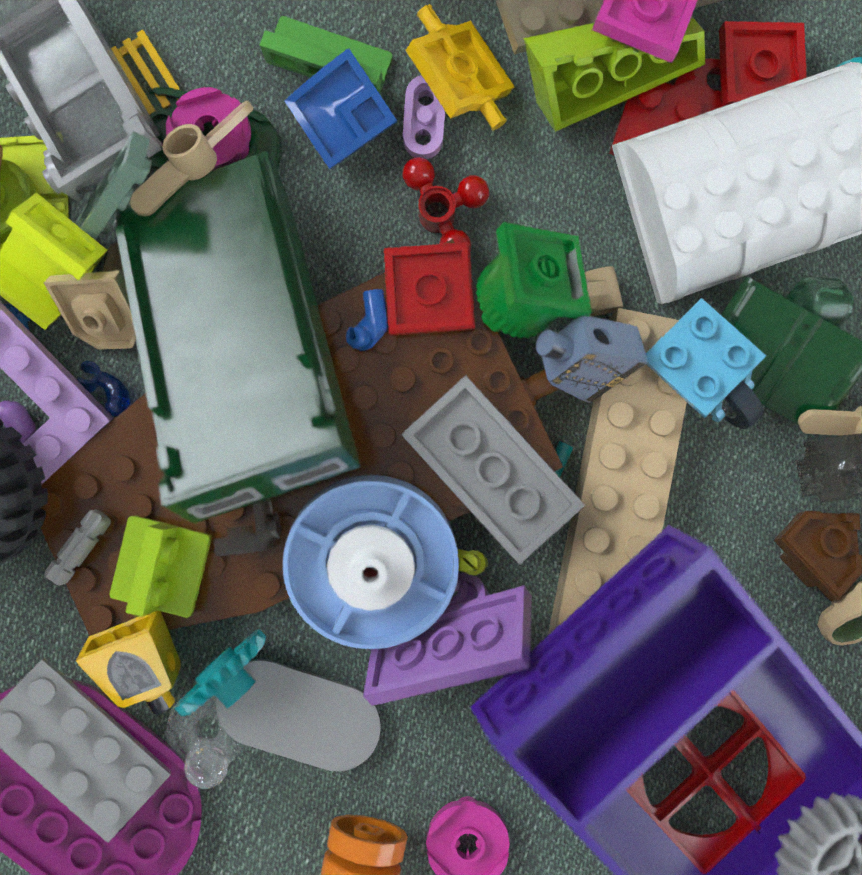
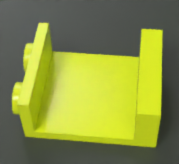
[0,193,107,330]

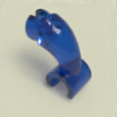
[76,361,130,417]

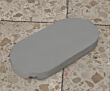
[216,659,381,771]

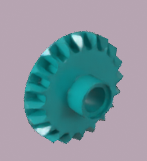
[173,629,266,716]

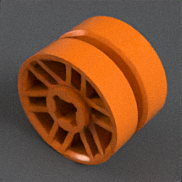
[321,815,408,875]

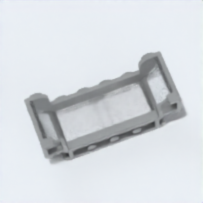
[0,0,163,202]

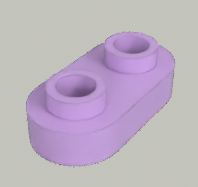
[403,75,445,159]

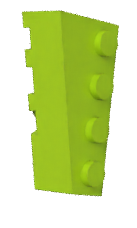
[523,16,705,132]

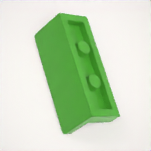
[260,16,393,94]

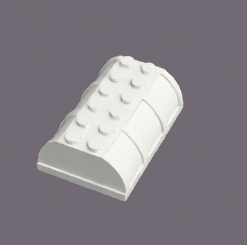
[612,62,862,304]

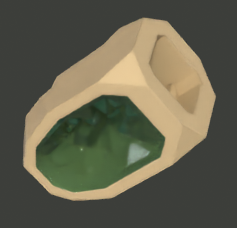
[817,581,862,645]

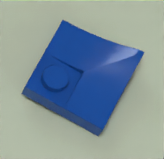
[284,48,397,169]

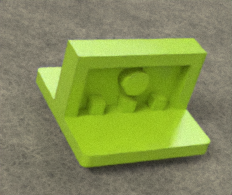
[110,515,212,618]

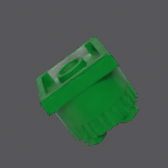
[476,222,592,339]

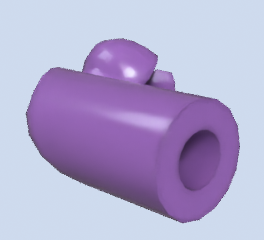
[0,400,36,444]

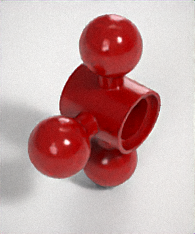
[402,157,489,251]

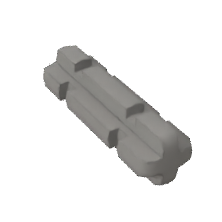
[45,509,111,586]

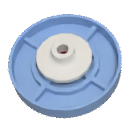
[283,475,459,649]

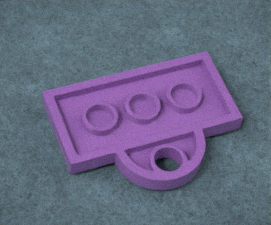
[363,573,532,706]

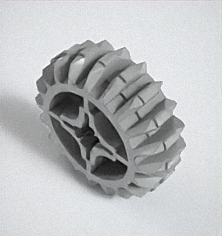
[775,793,862,875]

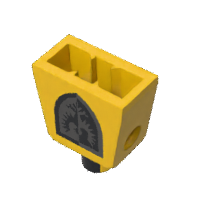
[76,610,181,715]

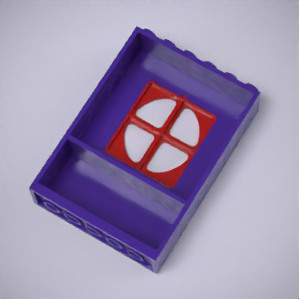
[470,525,862,875]

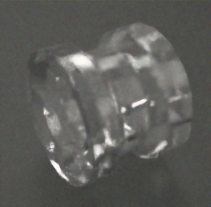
[184,738,229,789]

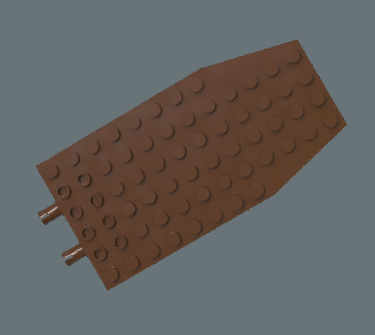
[40,239,563,636]

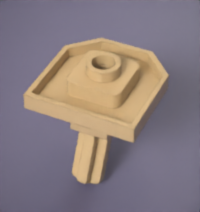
[44,243,136,350]

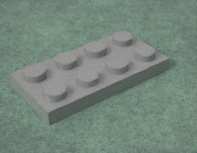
[401,376,585,565]
[0,657,171,843]

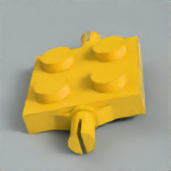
[405,4,514,131]

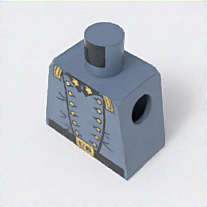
[536,315,648,403]

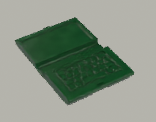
[721,275,862,435]

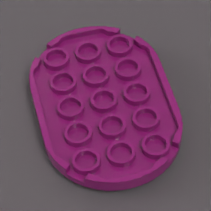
[0,678,202,875]

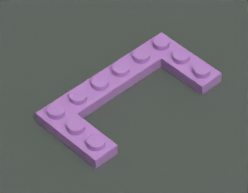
[0,302,114,484]

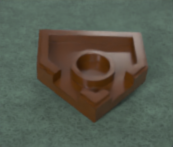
[773,511,862,601]

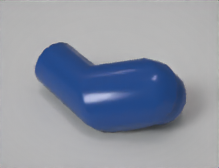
[346,289,388,351]

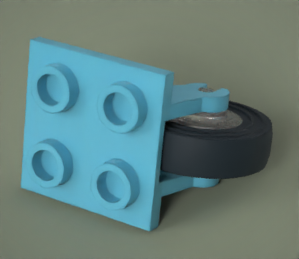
[646,298,766,429]

